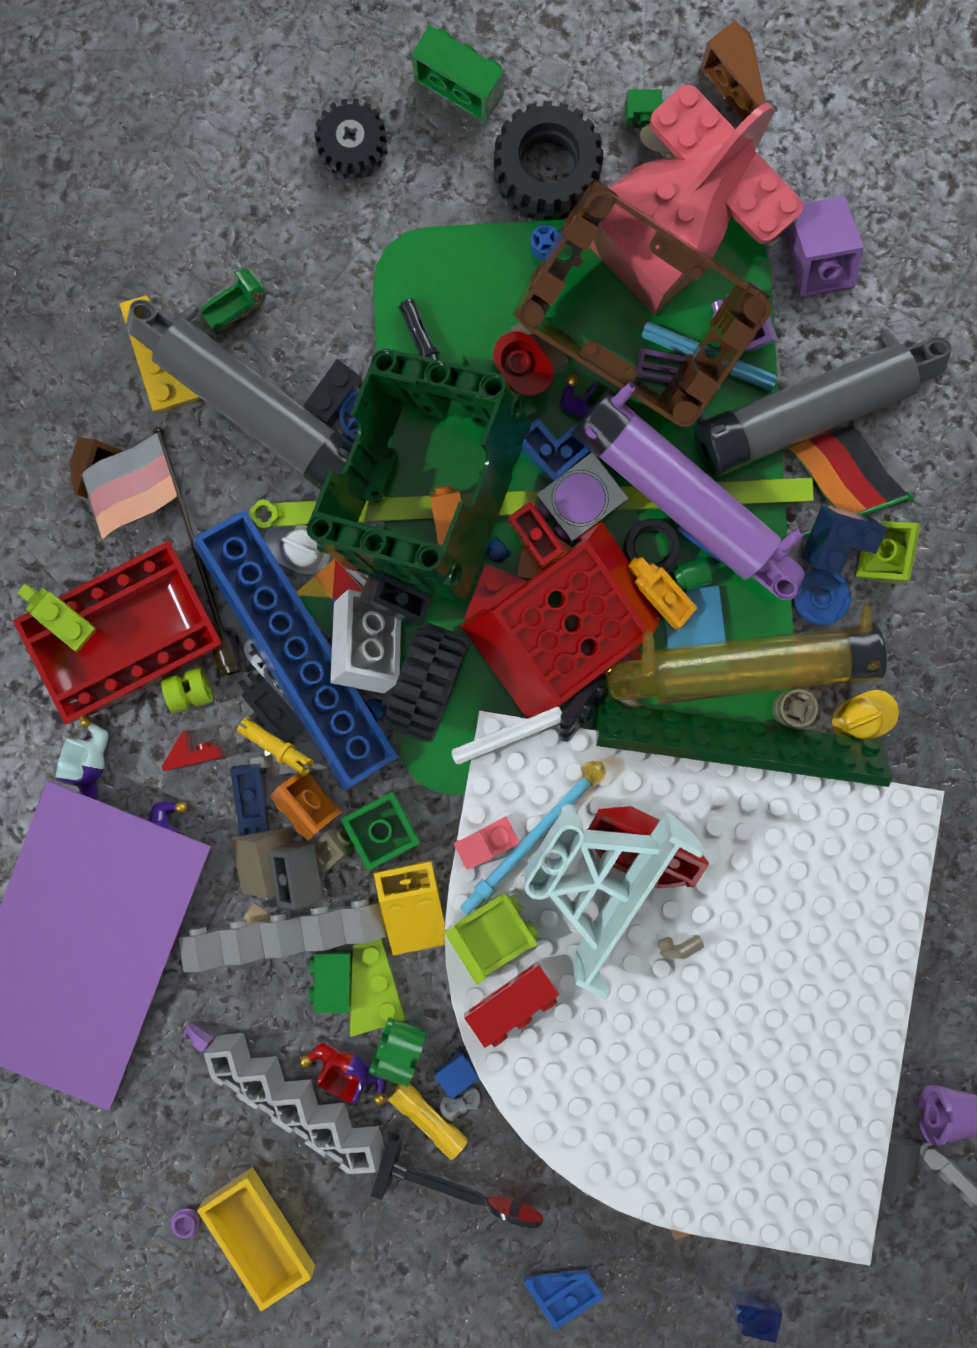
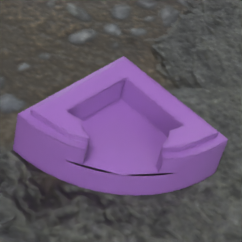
[183,1022,214,1052]

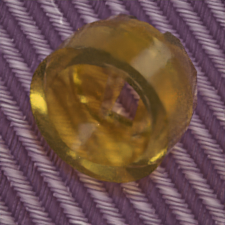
[580,760,607,786]

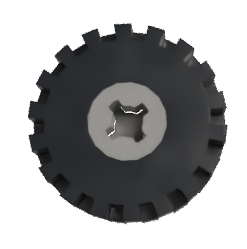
[314,98,388,180]

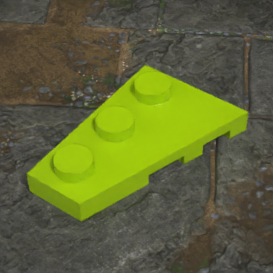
[350,938,406,1037]

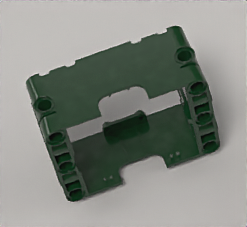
[306,349,531,601]

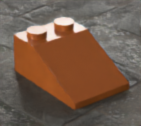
[700,20,766,122]

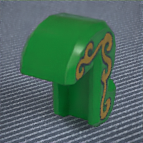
[201,268,267,333]

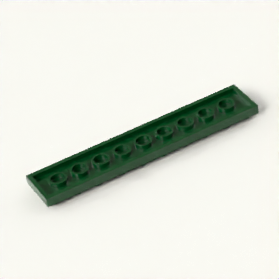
[596,702,892,787]

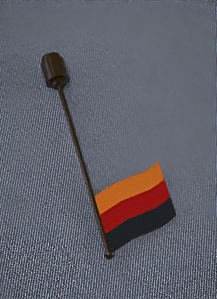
[81,427,246,676]

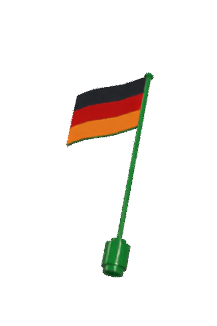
[670,426,914,593]

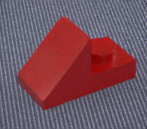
[162,730,225,771]

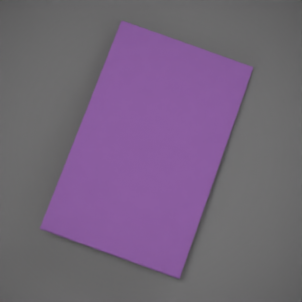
[0,780,211,1111]

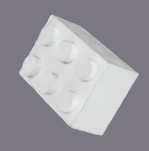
[330,589,401,693]

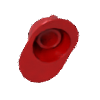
[493,331,554,396]

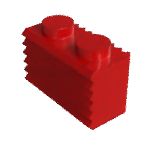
[508,502,565,569]

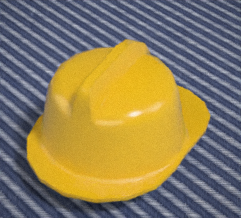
[832,690,899,740]

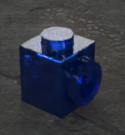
[734,1294,782,1343]

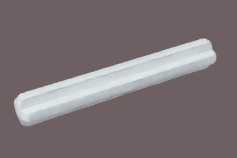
[451,707,562,764]

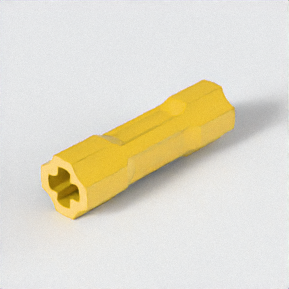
[388,1083,468,1160]

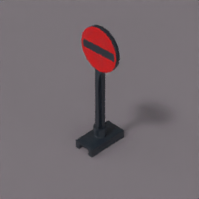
[371,1132,543,1228]

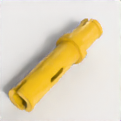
[237,717,314,776]

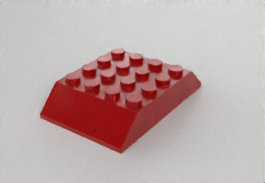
[12,540,222,725]

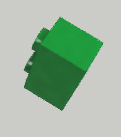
[309,949,352,1013]

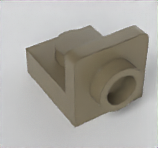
[314,824,356,874]

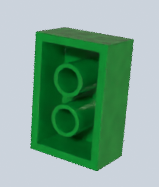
[411,25,504,123]

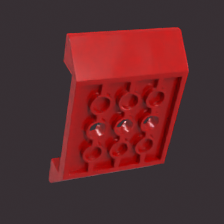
[460,521,663,719]

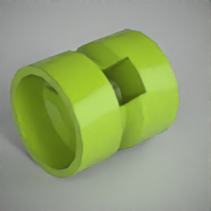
[161,667,213,714]

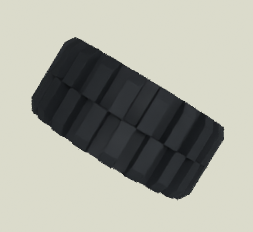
[494,101,604,221]
[385,623,469,742]

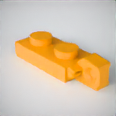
[627,557,697,629]

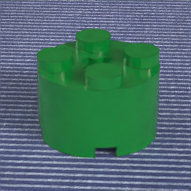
[368,1017,427,1087]

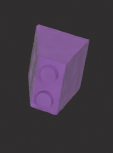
[786,196,864,297]

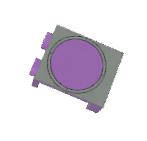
[535,453,628,545]

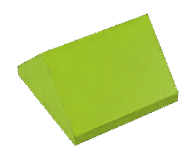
[856,521,921,585]

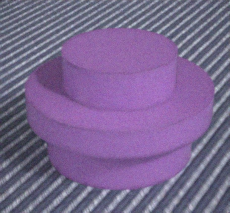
[170,1208,200,1238]

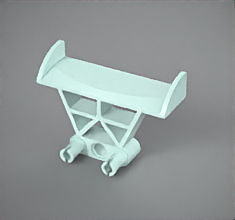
[525,804,704,999]

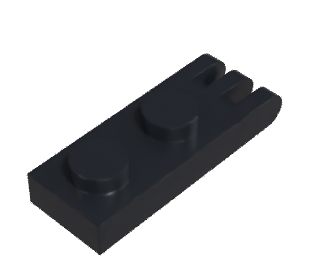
[559,673,608,742]

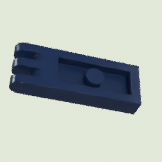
[230,763,270,836]

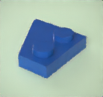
[524,1269,604,1330]

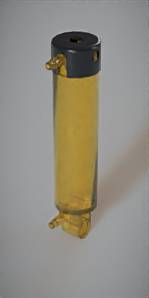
[606,605,887,704]

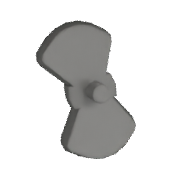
[440,1086,483,1121]

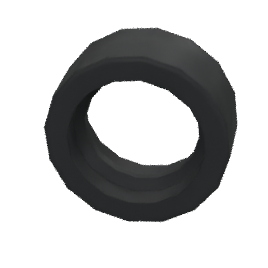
[624,519,680,571]

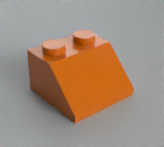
[270,772,342,841]

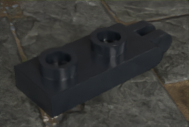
[238,672,305,743]

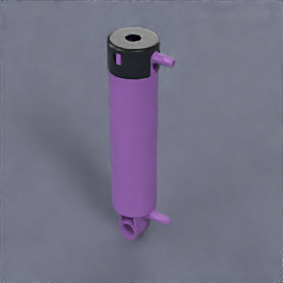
[572,383,804,600]

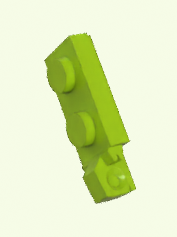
[17,584,97,652]

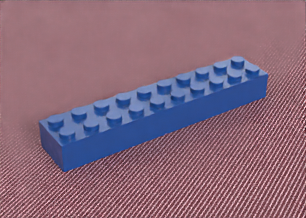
[193,510,398,791]

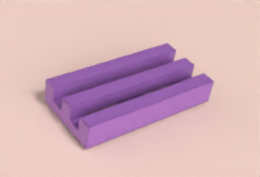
[636,348,686,385]

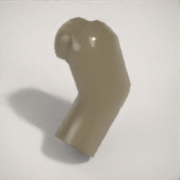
[657,935,704,959]

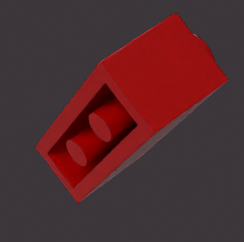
[464,961,560,1048]

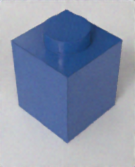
[434,1049,480,1100]

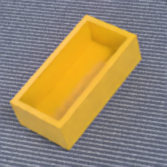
[197,1167,315,1311]

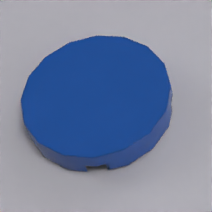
[793,569,851,626]

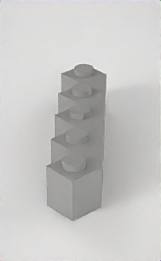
[178,898,387,972]
[204,1033,385,1174]

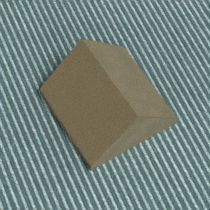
[231,828,291,898]

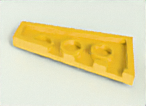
[119,295,201,414]

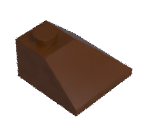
[69,437,123,499]

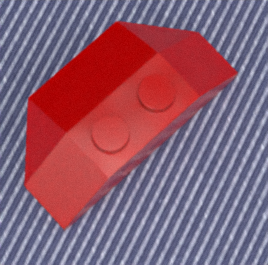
[587,806,709,888]

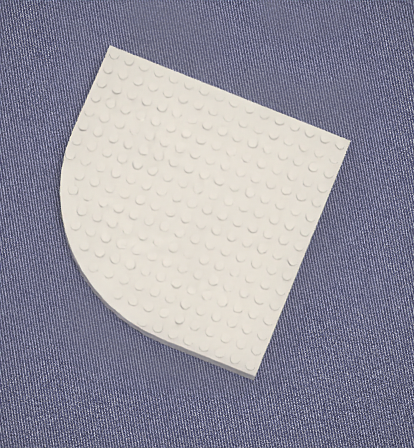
[445,711,945,1266]

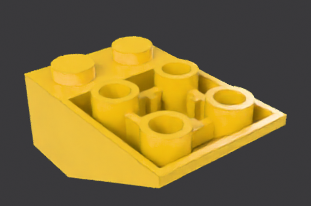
[374,859,445,956]

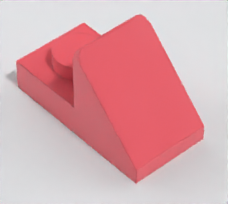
[453,816,520,870]

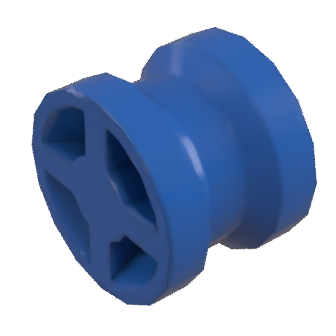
[530,225,559,260]

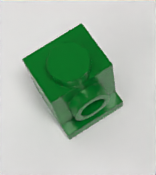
[625,89,666,129]

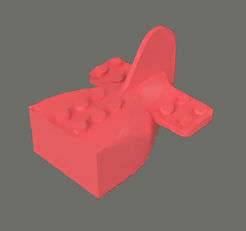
[589,84,803,315]

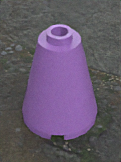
[918,1085,977,1146]

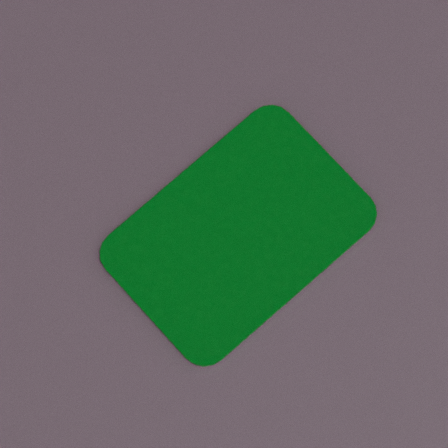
[373,216,797,795]

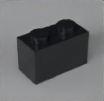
[303,359,363,428]
[358,573,433,624]

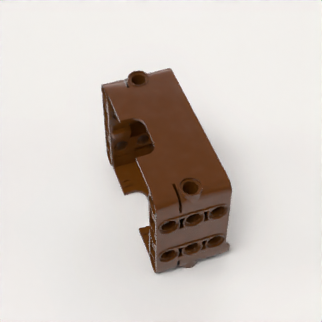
[513,180,771,427]

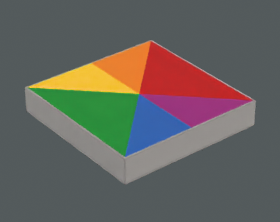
[296,559,363,639]

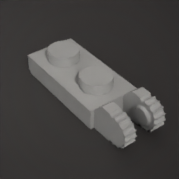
[920,1140,977,1207]

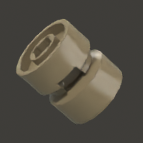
[772,689,819,727]

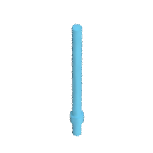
[460,777,591,915]

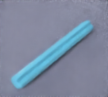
[642,322,777,391]

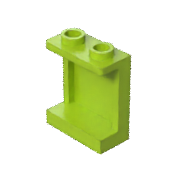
[444,891,540,985]

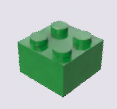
[341,790,421,871]

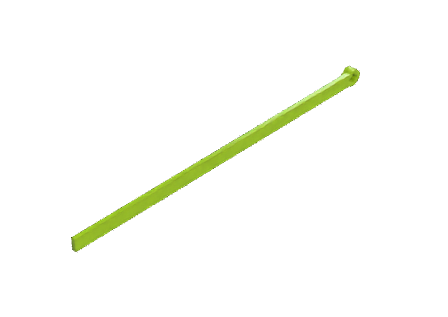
[249,478,814,530]

